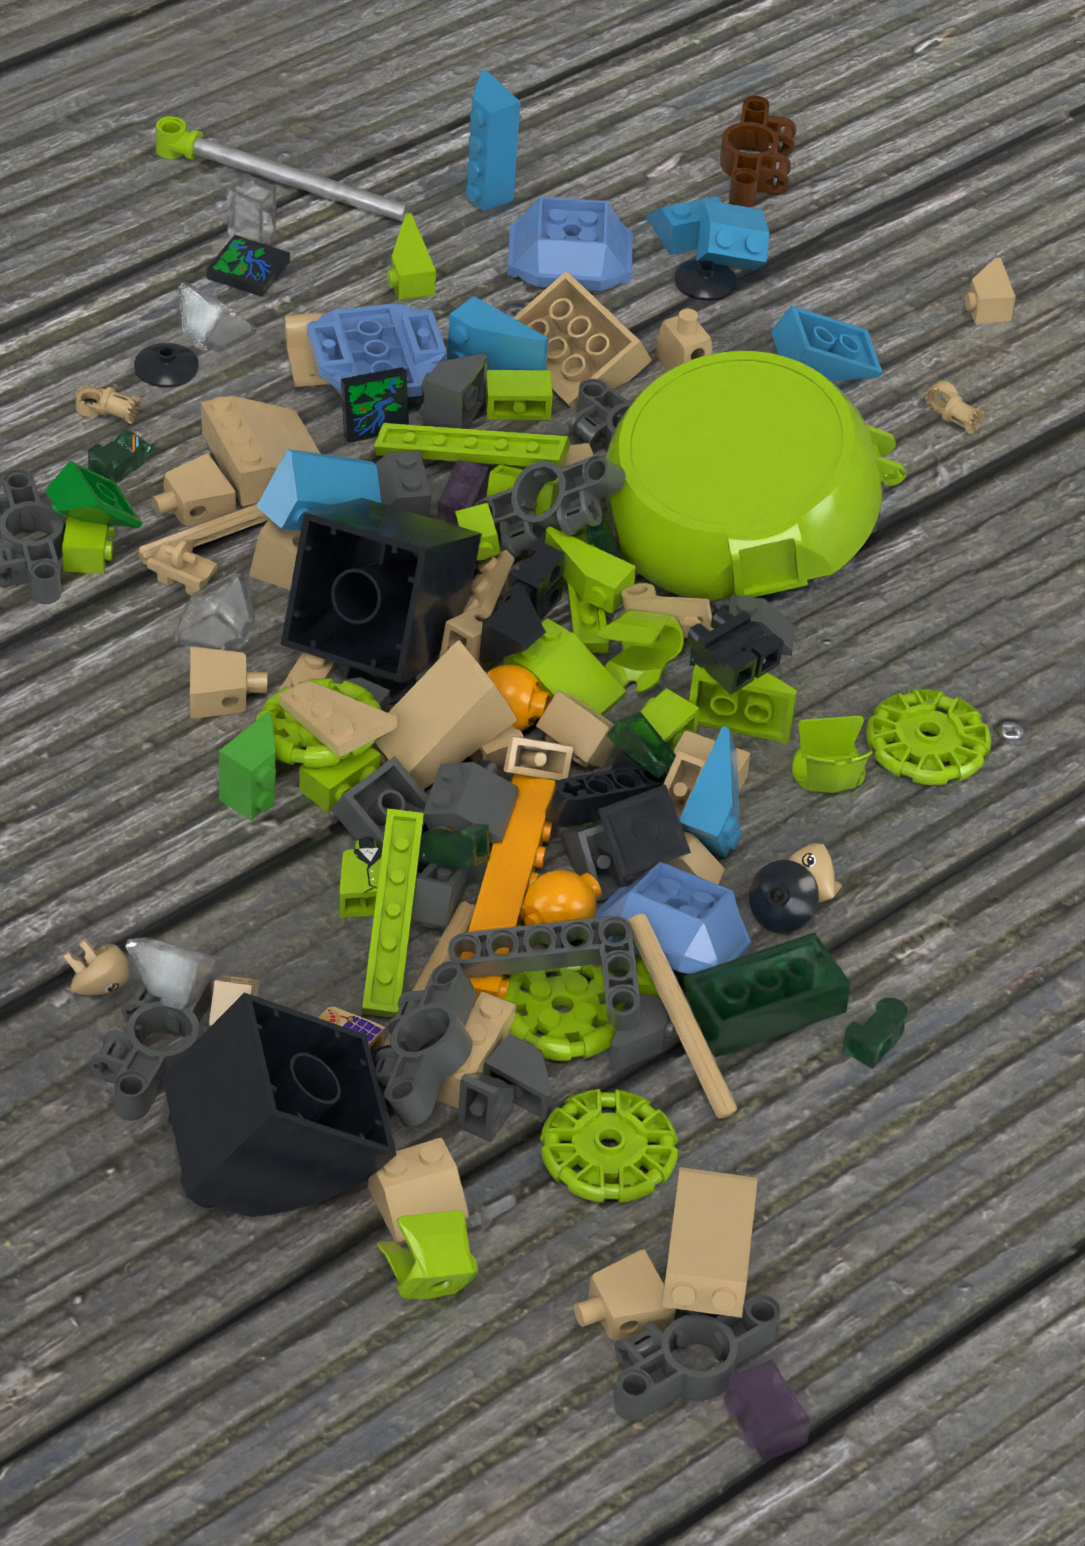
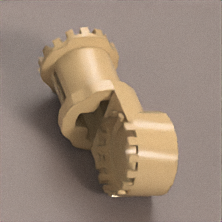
[925,380,985,435]
[75,385,141,424]

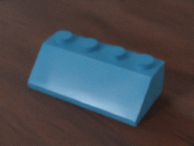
[466,70,520,212]
[256,449,381,531]

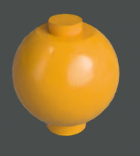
[486,664,552,732]
[524,870,602,941]

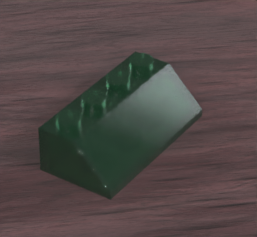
[683,932,851,1058]

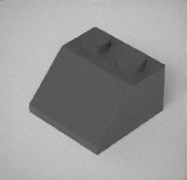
[420,353,488,429]
[375,451,431,518]
[330,756,428,848]
[423,762,520,845]

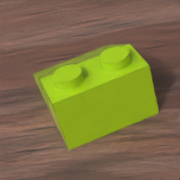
[504,618,626,716]
[689,664,797,744]

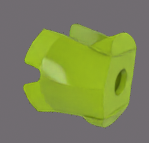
[596,609,684,693]
[792,716,873,793]
[377,1210,479,1299]

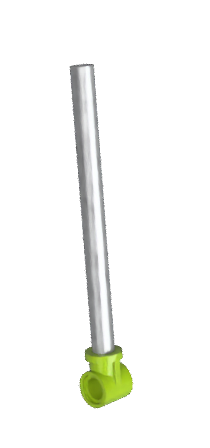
[155,116,409,222]

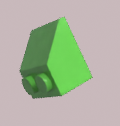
[219,712,276,821]

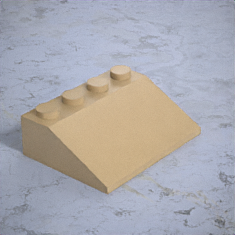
[513,271,652,408]
[201,396,321,506]

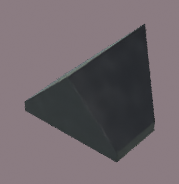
[479,587,546,664]

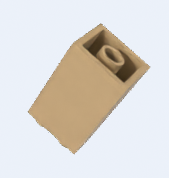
[373,640,517,790]
[662,1167,758,1318]

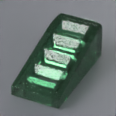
[607,712,676,778]

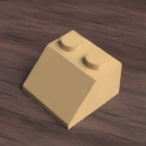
[368,1137,470,1246]

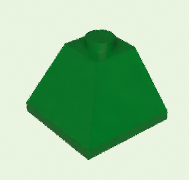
[45,460,143,528]

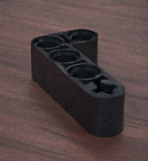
[545,740,669,827]

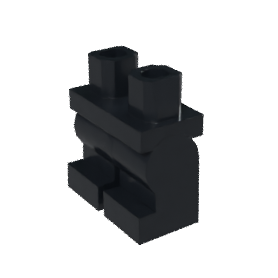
[503,540,565,621]
[687,608,784,695]

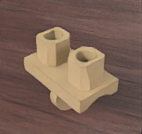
[147,540,217,597]

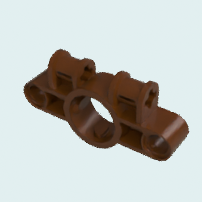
[720,96,796,208]

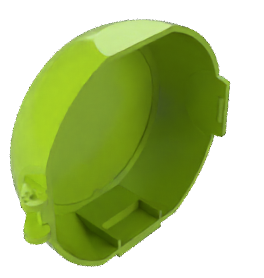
[605,351,906,602]

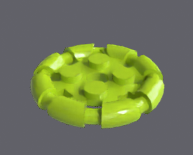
[256,678,382,768]
[866,689,991,786]
[501,965,625,1061]
[540,1089,679,1203]

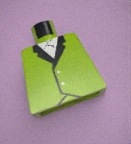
[339,837,383,918]

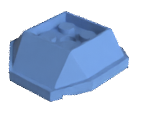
[507,197,633,291]
[307,303,447,397]
[593,862,751,983]

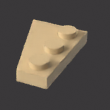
[278,680,398,757]

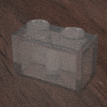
[226,174,276,245]

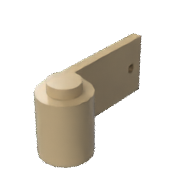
[283,312,330,389]
[621,583,713,638]

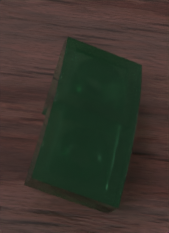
[586,514,621,559]

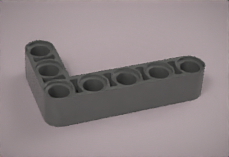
[448,916,641,1030]

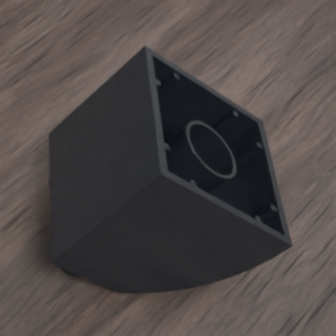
[280,498,482,683]
[162,992,397,1217]

